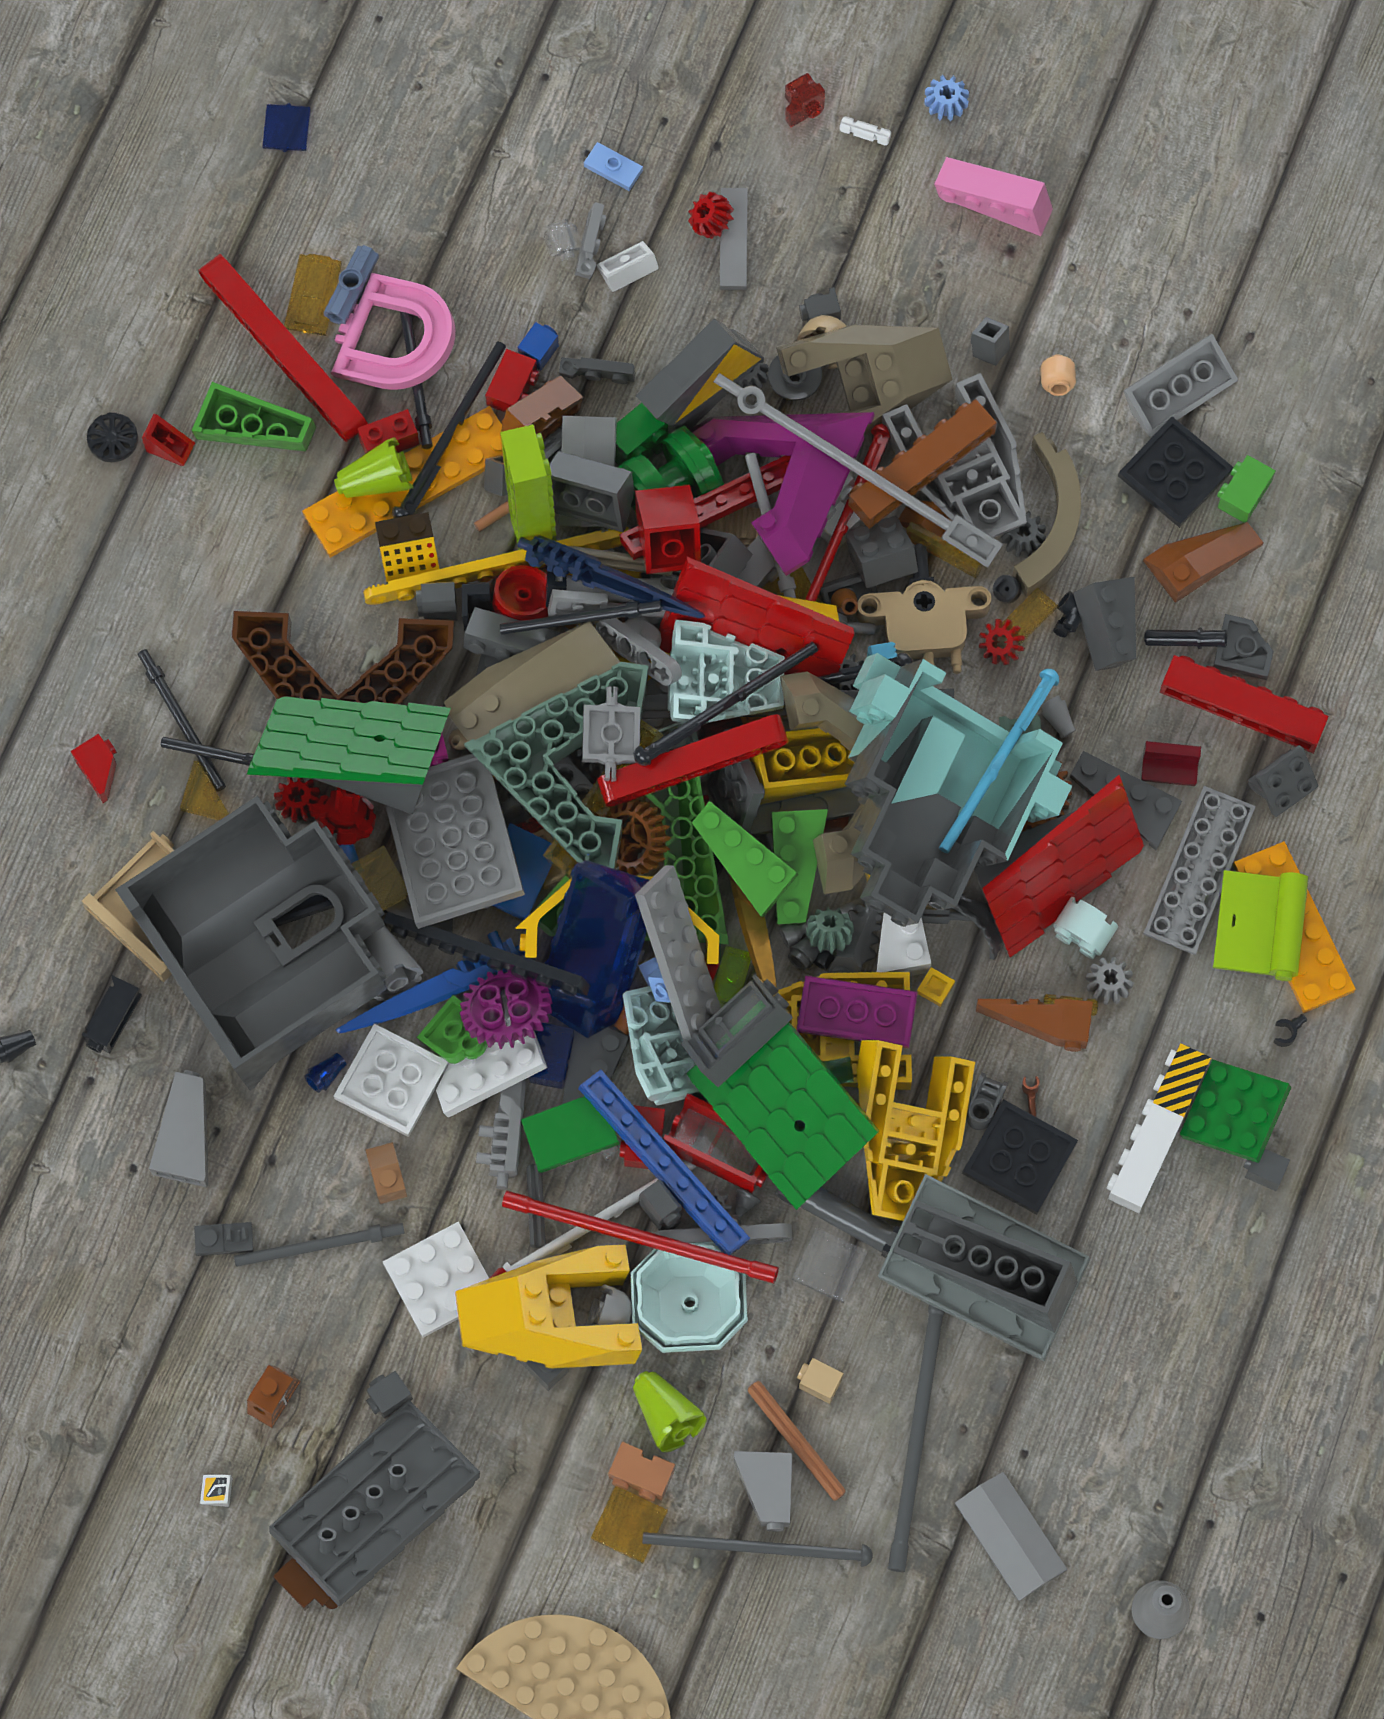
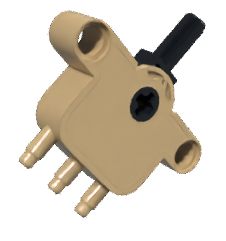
[856,543,991,674]

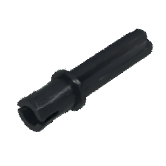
[1144,627,1227,649]

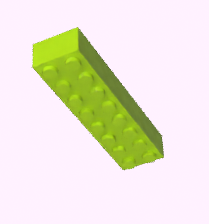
[500,424,557,550]

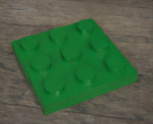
[1180,1059,1292,1163]

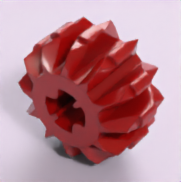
[688,191,734,239]
[979,619,1026,665]
[274,777,320,823]

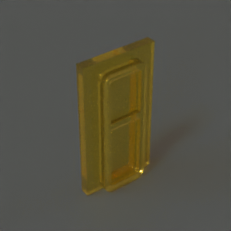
[284,254,342,336]

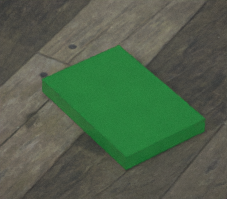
[521,1096,620,1173]

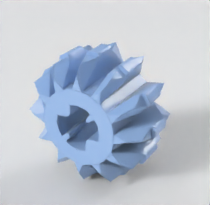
[924,75,969,122]

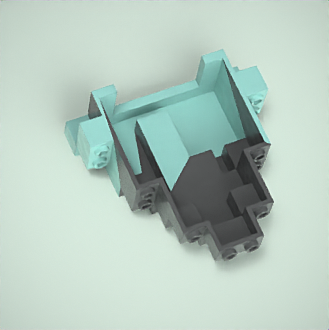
[845,653,1072,927]

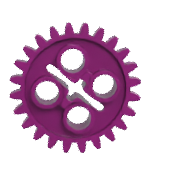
[460,970,552,1049]

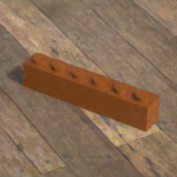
[848,399,997,529]

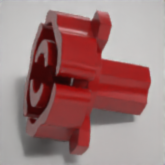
[310,787,376,845]

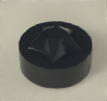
[993,575,1022,603]

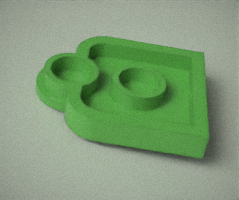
[416,995,487,1064]

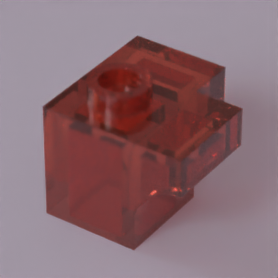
[785,73,825,128]

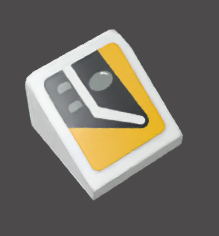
[200,1475,233,1507]

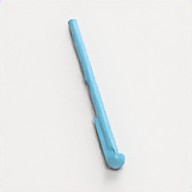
[939,669,1059,854]

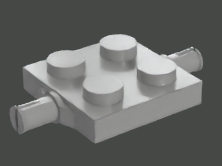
[582,686,640,782]

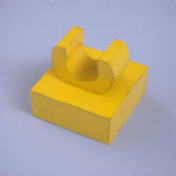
[917,967,955,1007]

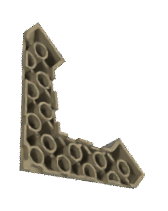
[780,672,865,895]

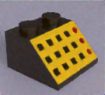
[375,512,440,584]

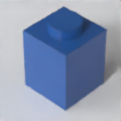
[518,322,559,371]

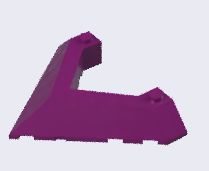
[689,412,875,576]

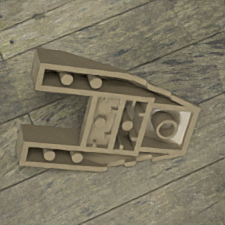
[776,324,953,436]

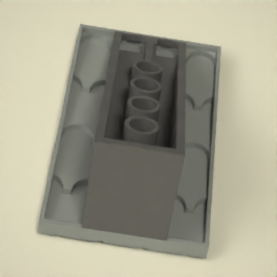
[878,1174,1090,1361]

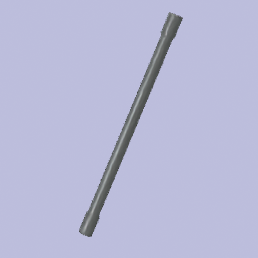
[888,1305,945,1572]

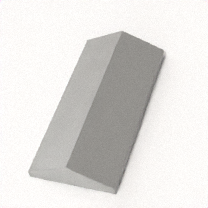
[1123,334,1238,437]
[559,416,617,527]
[955,1472,1068,1601]

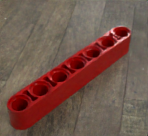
[597,714,789,807]

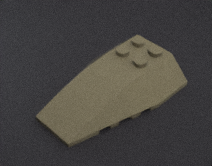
[444,622,620,741]

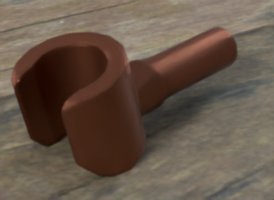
[1022,1076,1040,1117]

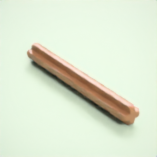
[748,1381,846,1501]

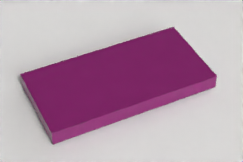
[797,976,918,1049]

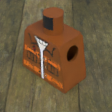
[247,1365,301,1428]

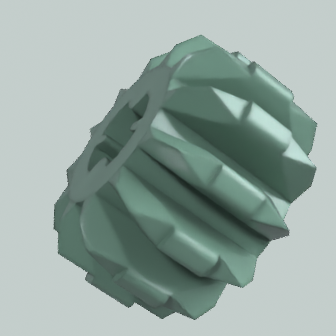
[806,907,854,954]

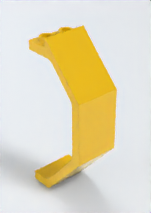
[515,873,719,964]

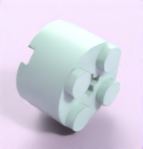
[1053,897,1118,959]

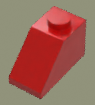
[71,734,117,803]

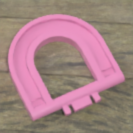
[331,273,456,390]

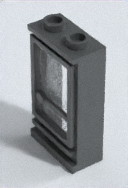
[681,974,793,1087]

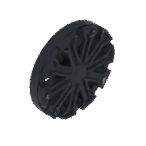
[87,412,138,462]

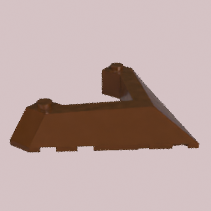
[232,611,454,705]

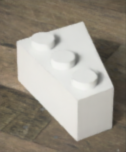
[876,913,931,976]

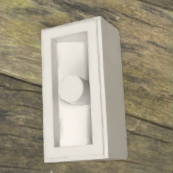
[597,241,658,292]

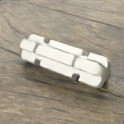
[840,116,891,145]

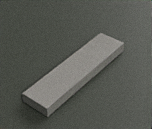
[720,188,748,290]

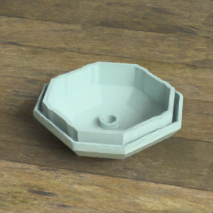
[630,1242,748,1353]

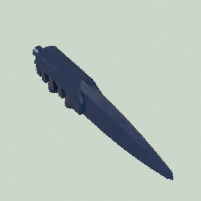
[517,535,705,618]

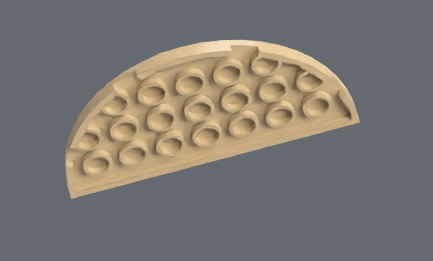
[456,1615,671,1719]

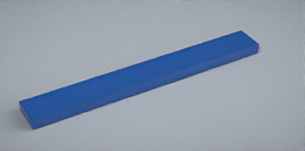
[578,1069,750,1255]

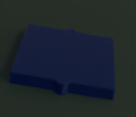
[262,103,311,152]

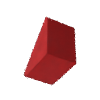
[142,414,195,466]

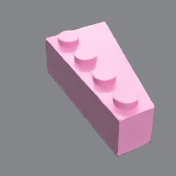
[934,157,1053,236]

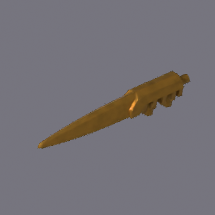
[728,873,777,995]

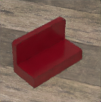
[1141,741,1201,786]

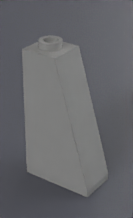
[149,1070,208,1188]

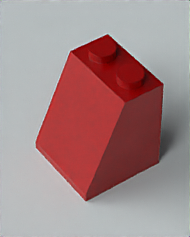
[635,485,701,574]

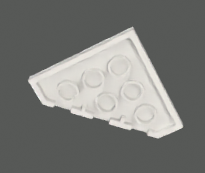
[436,989,547,1118]

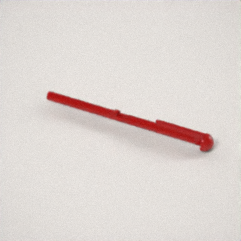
[805,424,891,602]

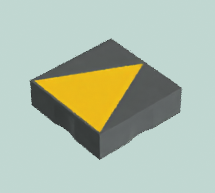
[636,319,764,430]

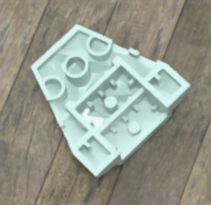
[668,620,785,723]
[623,986,702,1106]

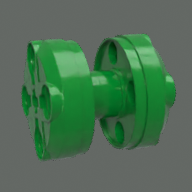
[617,426,724,513]

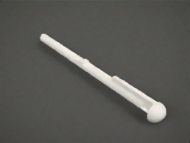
[503,1161,697,1272]

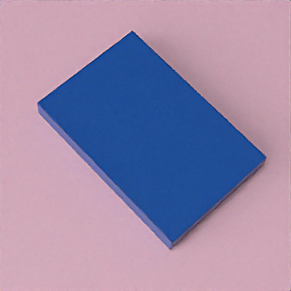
[492,823,560,920]

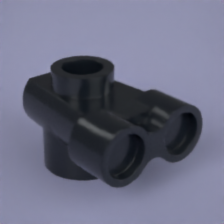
[1053,591,1082,638]

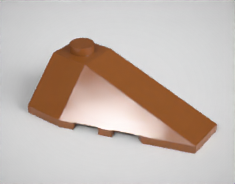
[976,999,1093,1052]

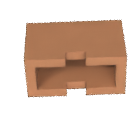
[608,1442,676,1502]

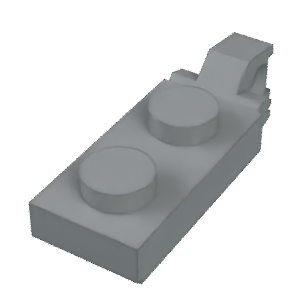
[575,202,606,279]

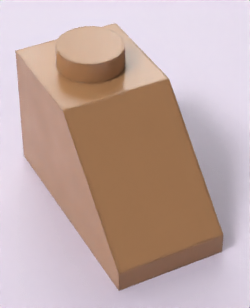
[366,1142,407,1204]

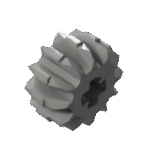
[1086,957,1134,1005]

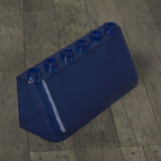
[545,860,649,1038]

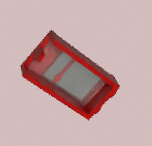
[663,1093,768,1194]

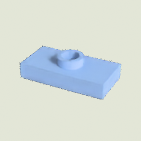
[584,142,643,191]

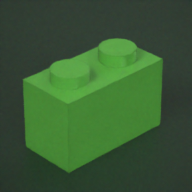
[1217,455,1276,523]

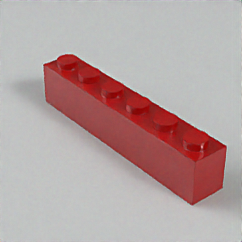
[1159,655,1329,754]

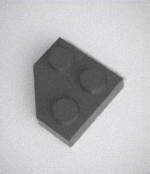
[1213,614,1274,680]

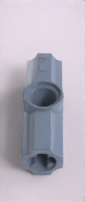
[324,245,379,325]

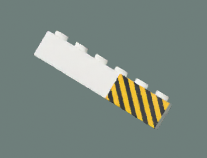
[1106,1043,1211,1213]

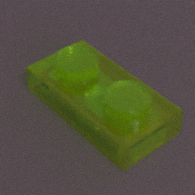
[714,946,751,1004]

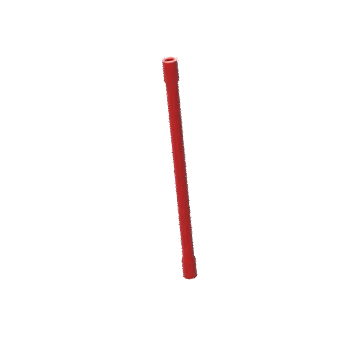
[502,1191,779,1284]

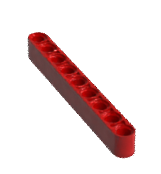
[198,254,368,442]

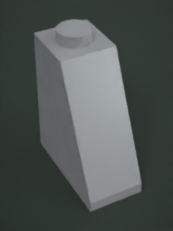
[734,1451,792,1532]

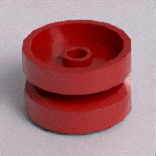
[491,565,548,621]

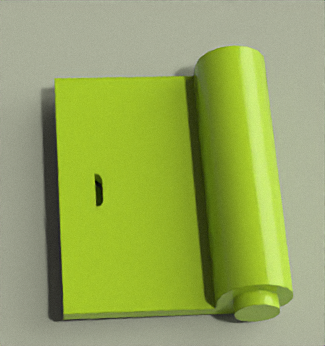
[1213,870,1309,981]

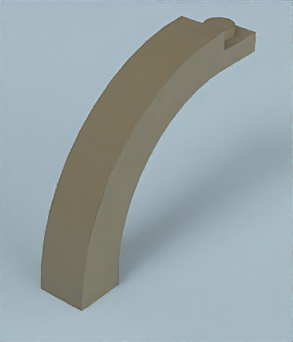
[1012,432,1081,597]

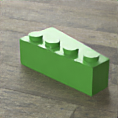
[192,382,316,451]
[692,801,799,917]
[771,809,828,924]

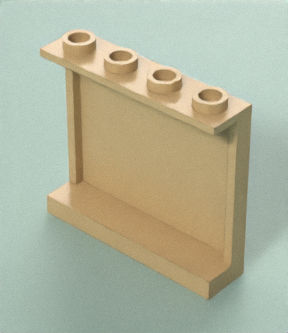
[82,831,174,982]

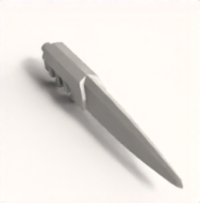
[476,1079,526,1190]

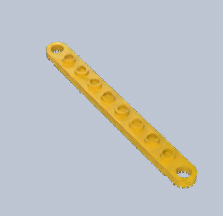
[363,527,630,605]

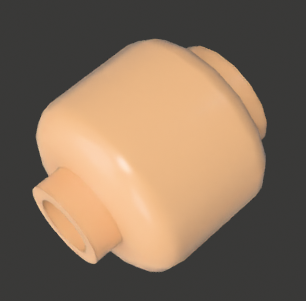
[1040,354,1076,396]

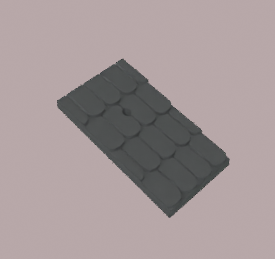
[269,1400,480,1607]

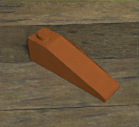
[1143,522,1264,603]

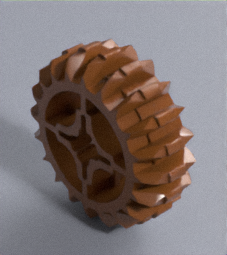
[604,799,671,875]

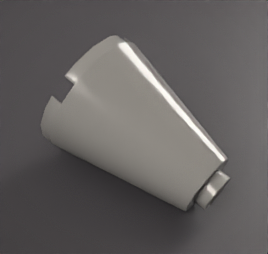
[363,926,423,1002]
[1131,1580,1190,1639]

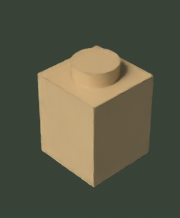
[797,1358,844,1404]

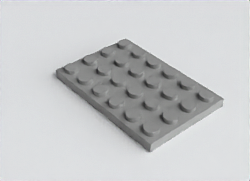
[386,754,525,929]

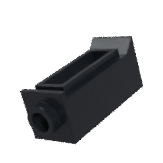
[82,975,142,1054]

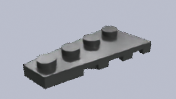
[1070,751,1182,850]

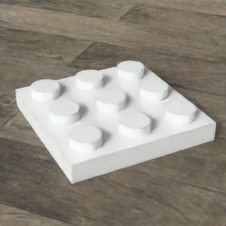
[333,1024,449,1137]
[383,1222,489,1338]

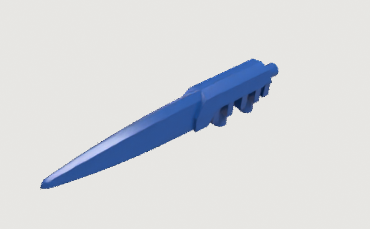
[335,931,525,1033]

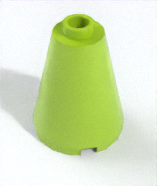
[334,437,413,498]
[633,1371,707,1453]

